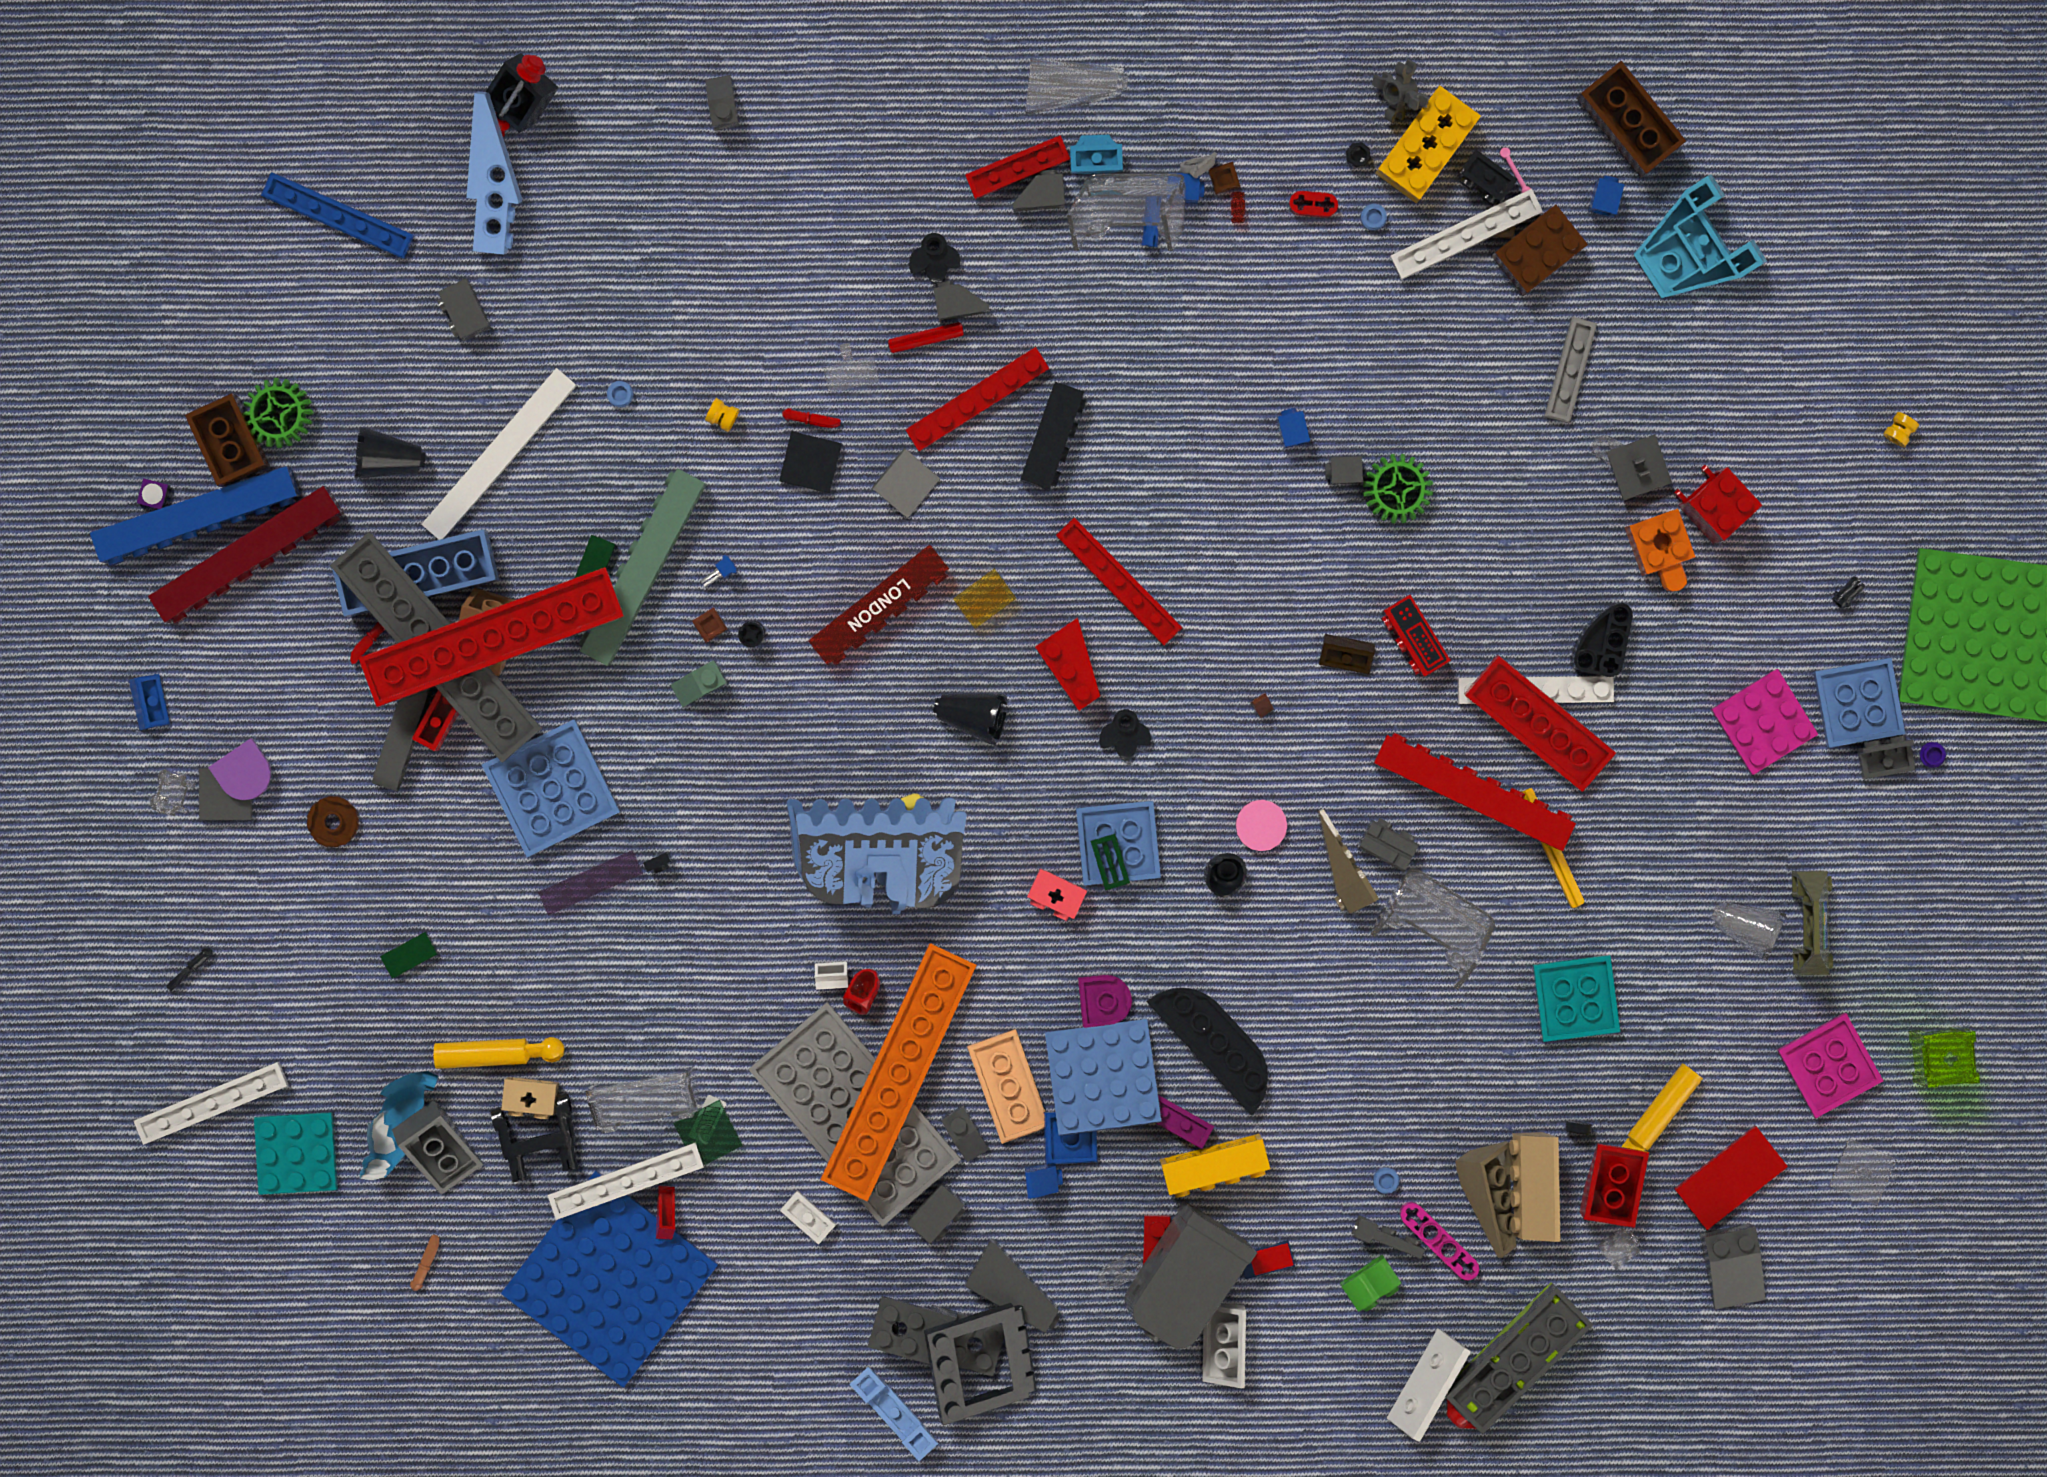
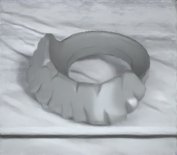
[1180,152,1217,178]

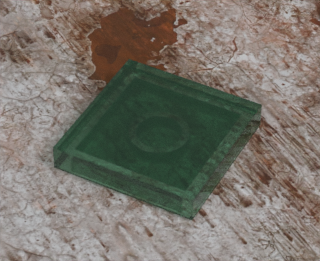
[673,1099,743,1165]

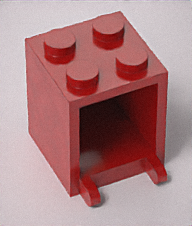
[1674,465,1763,544]

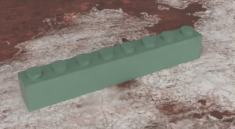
[579,468,707,666]

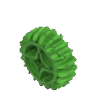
[243,378,314,448]
[1363,454,1433,524]

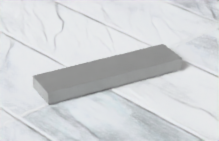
[1544,317,1597,424]

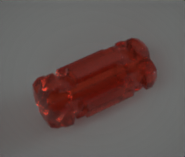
[1231,191,1245,224]

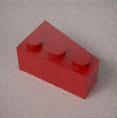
[1035,617,1100,711]

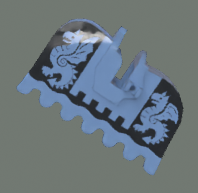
[787,797,967,914]

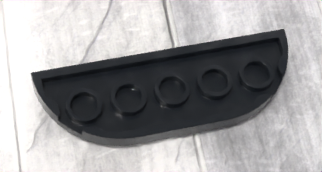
[1146,988,1268,1116]

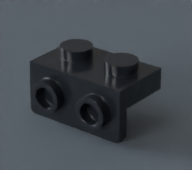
[1457,150,1518,205]

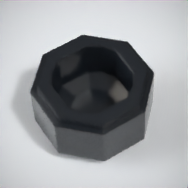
[1345,142,1371,169]

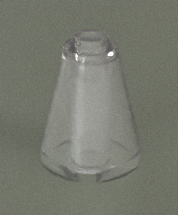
[1711,902,1787,961]

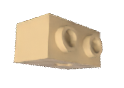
[501,1077,559,1119]

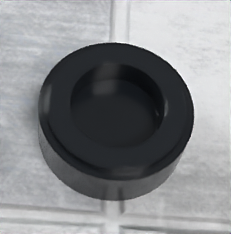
[1565,1120,1592,1135]

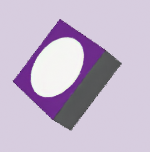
[137,478,170,509]

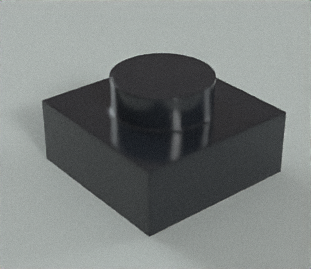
[643,851,673,874]

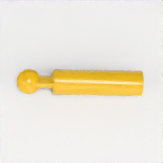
[433,1037,564,1069]
[1621,1063,1703,1151]

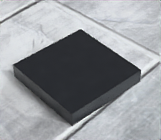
[779,431,842,494]

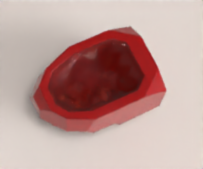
[843,969,880,1015]

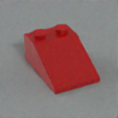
[1579,1143,1649,1228]

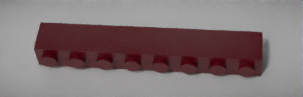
[148,486,344,625]

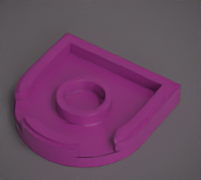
[1078,975,1132,1028]

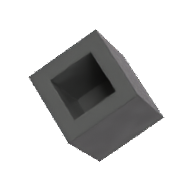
[1324,456,1363,485]

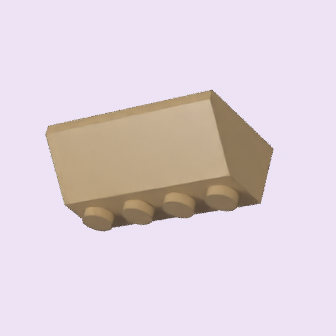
[1509,1132,1560,1242]

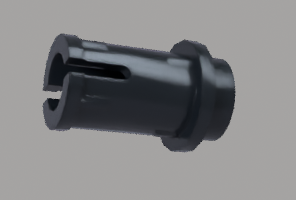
[1832,576,1865,609]

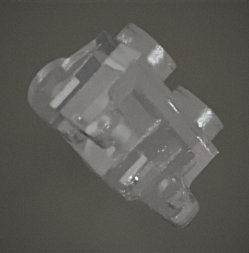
[150,769,196,816]

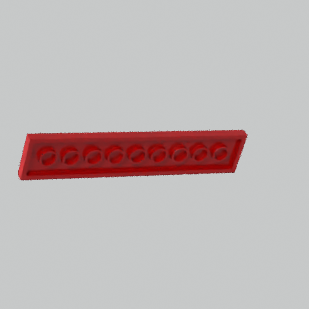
[358,567,624,707]

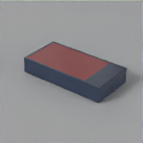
[1243,1240,1295,1280]

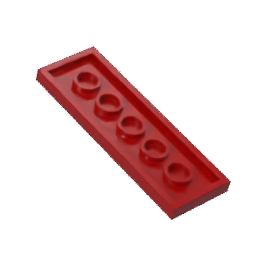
[1464,654,1616,792]

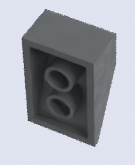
[392,1100,483,1195]
[1699,1223,1766,1310]

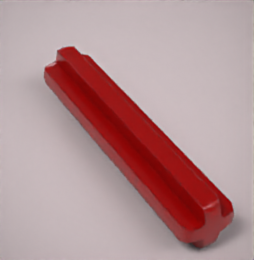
[888,322,964,353]

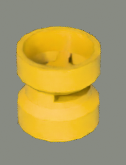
[705,398,740,432]
[1883,412,1919,447]

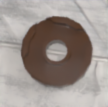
[307,796,359,847]

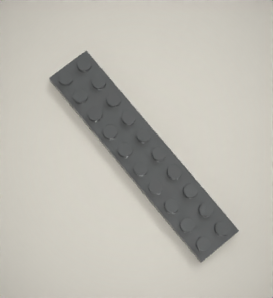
[330,531,542,763]

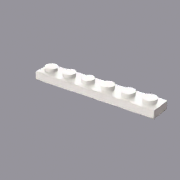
[1390,189,1543,280]
[1458,676,1614,704]
[134,1062,289,1145]
[547,1142,704,1220]

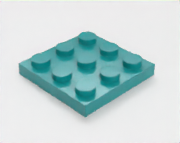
[1532,955,1620,1042]
[254,1112,338,1195]

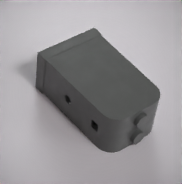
[1124,1200,1257,1349]

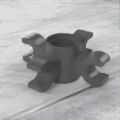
[1372,59,1429,123]

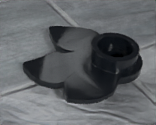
[909,233,960,285]
[1099,709,1151,761]

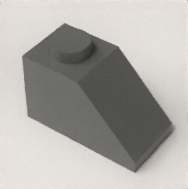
[705,75,740,131]
[1013,170,1065,212]
[933,281,990,322]
[941,1104,989,1162]

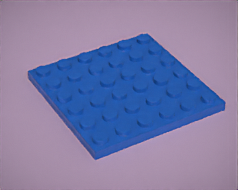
[501,1170,718,1388]

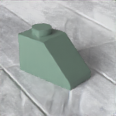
[671,660,728,708]

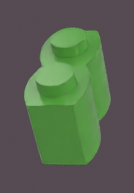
[1340,1254,1401,1312]

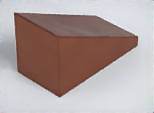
[1250,693,1274,718]

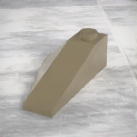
[1317,808,1379,914]
[1455,1142,1516,1258]

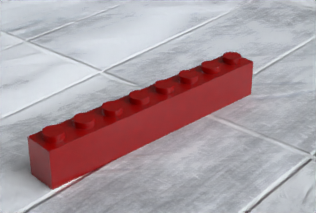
[1373,733,1576,851]

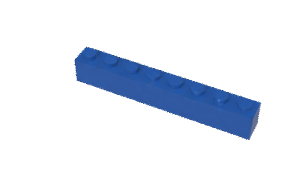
[90,466,301,566]

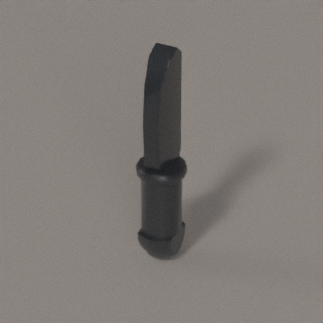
[166,947,213,991]

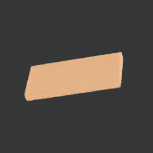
[967,1029,1045,1144]

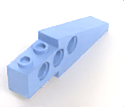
[466,92,522,255]

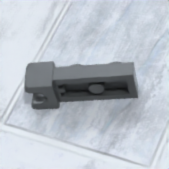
[1351,1215,1425,1259]

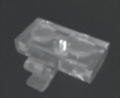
[823,343,879,393]

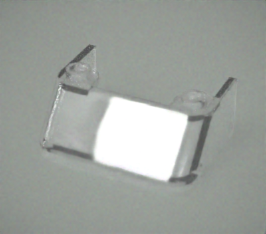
[1067,173,1186,251]
[1371,868,1495,990]
[586,1066,701,1134]

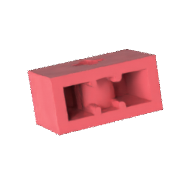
[1027,868,1087,921]

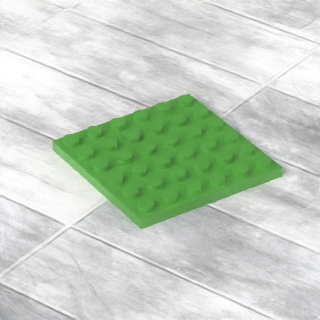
[1898,548,2047,722]

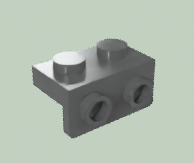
[1857,735,1916,779]

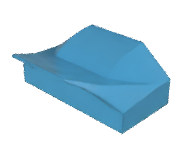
[1070,135,1123,174]

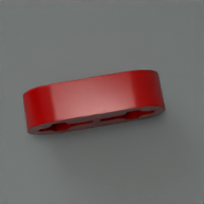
[1289,191,1338,218]

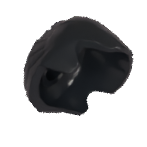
[1204,853,1247,898]

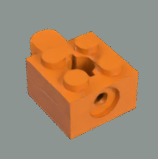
[1624,508,1696,592]

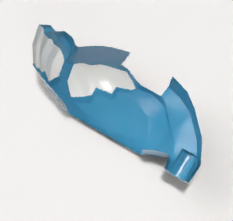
[360,1071,439,1180]

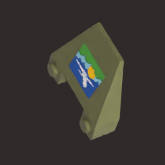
[1792,870,1833,975]

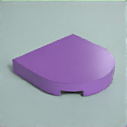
[208,738,271,800]

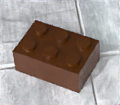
[1491,204,1588,296]
[185,393,270,488]

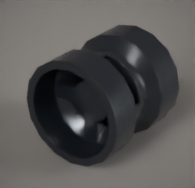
[738,620,766,647]

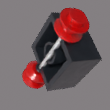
[486,53,559,137]

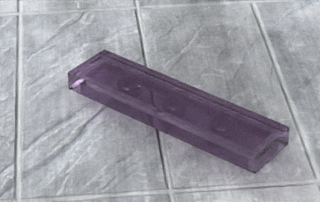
[538,850,643,915]

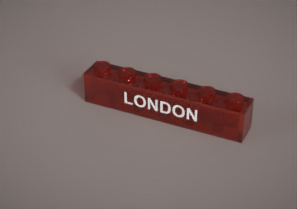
[808,544,950,666]

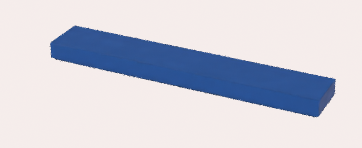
[261,172,414,259]

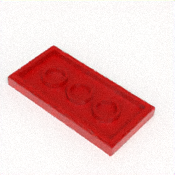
[1674,1125,1788,1230]

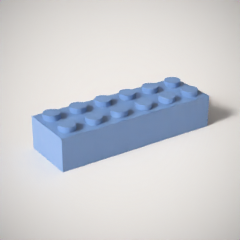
[332,529,500,617]

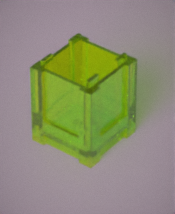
[1908,1026,1980,1088]

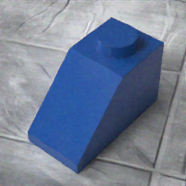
[1025,1164,1063,1199]

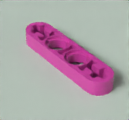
[1399,1202,1479,1280]

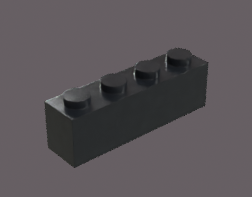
[1020,381,1087,491]

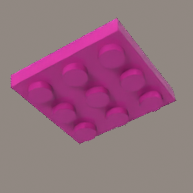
[1710,669,1818,775]
[1777,1013,1883,1118]

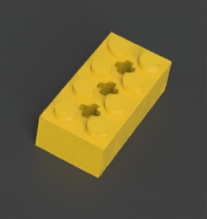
[1375,85,1481,204]
[1160,1134,1270,1198]

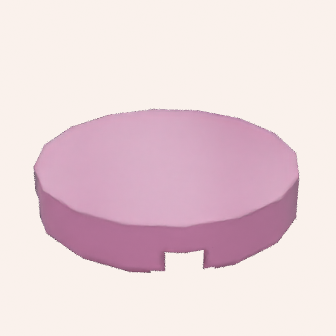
[1235,800,1287,851]

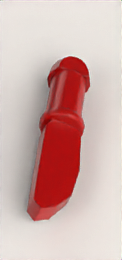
[782,408,841,428]
[350,622,385,664]

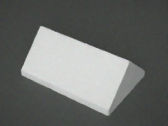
[1203,1304,1246,1388]

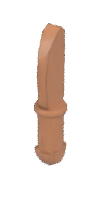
[410,1235,439,1291]

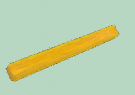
[1522,788,1584,908]

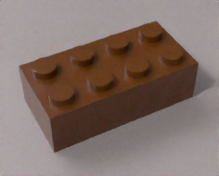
[1576,61,1686,178]

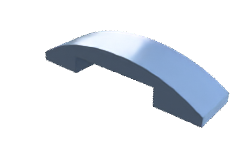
[849,1366,938,1461]

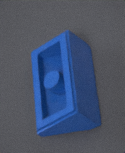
[129,674,170,730]

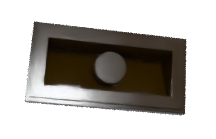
[1319,634,1375,674]

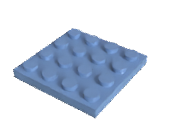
[482,719,621,857]
[1045,1019,1161,1136]

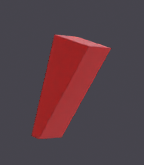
[656,1186,675,1240]

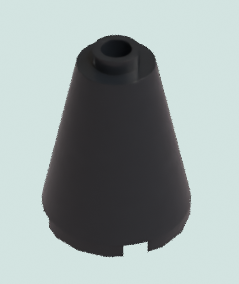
[354,427,426,479]
[933,694,1008,745]

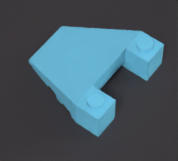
[1634,174,1767,298]

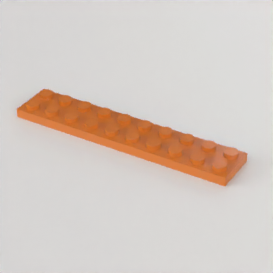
[820,943,977,1202]

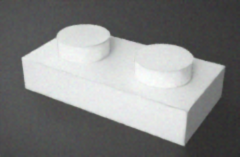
[780,1190,836,1245]

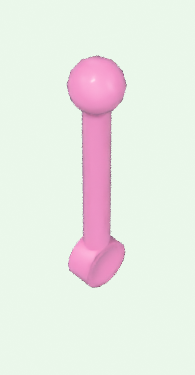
[1500,148,1531,193]

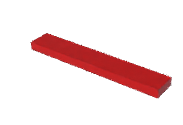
[1056,517,1183,646]

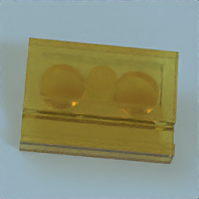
[953,568,1017,629]

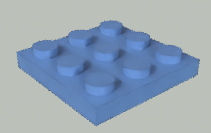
[1813,658,1905,748]
[1076,801,1161,885]

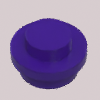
[1919,742,1946,768]

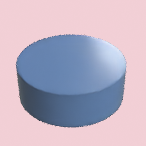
[1360,204,1387,231]
[607,381,634,408]
[1373,1167,1399,1194]

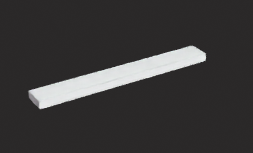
[421,368,577,540]

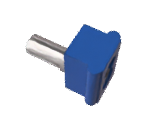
[701,555,738,587]

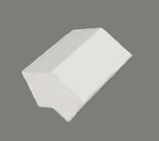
[815,962,849,990]

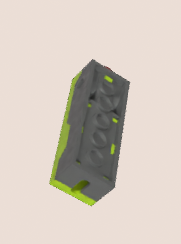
[1446,1282,1593,1435]

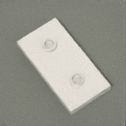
[1387,1329,1471,1442]

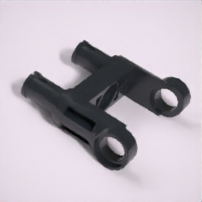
[491,1092,579,1183]

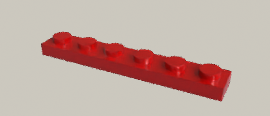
[905,347,1050,452]

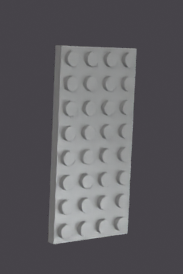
[748,1002,961,1227]

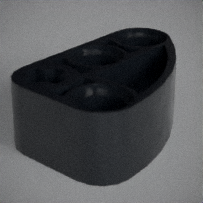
[1570,603,1633,677]

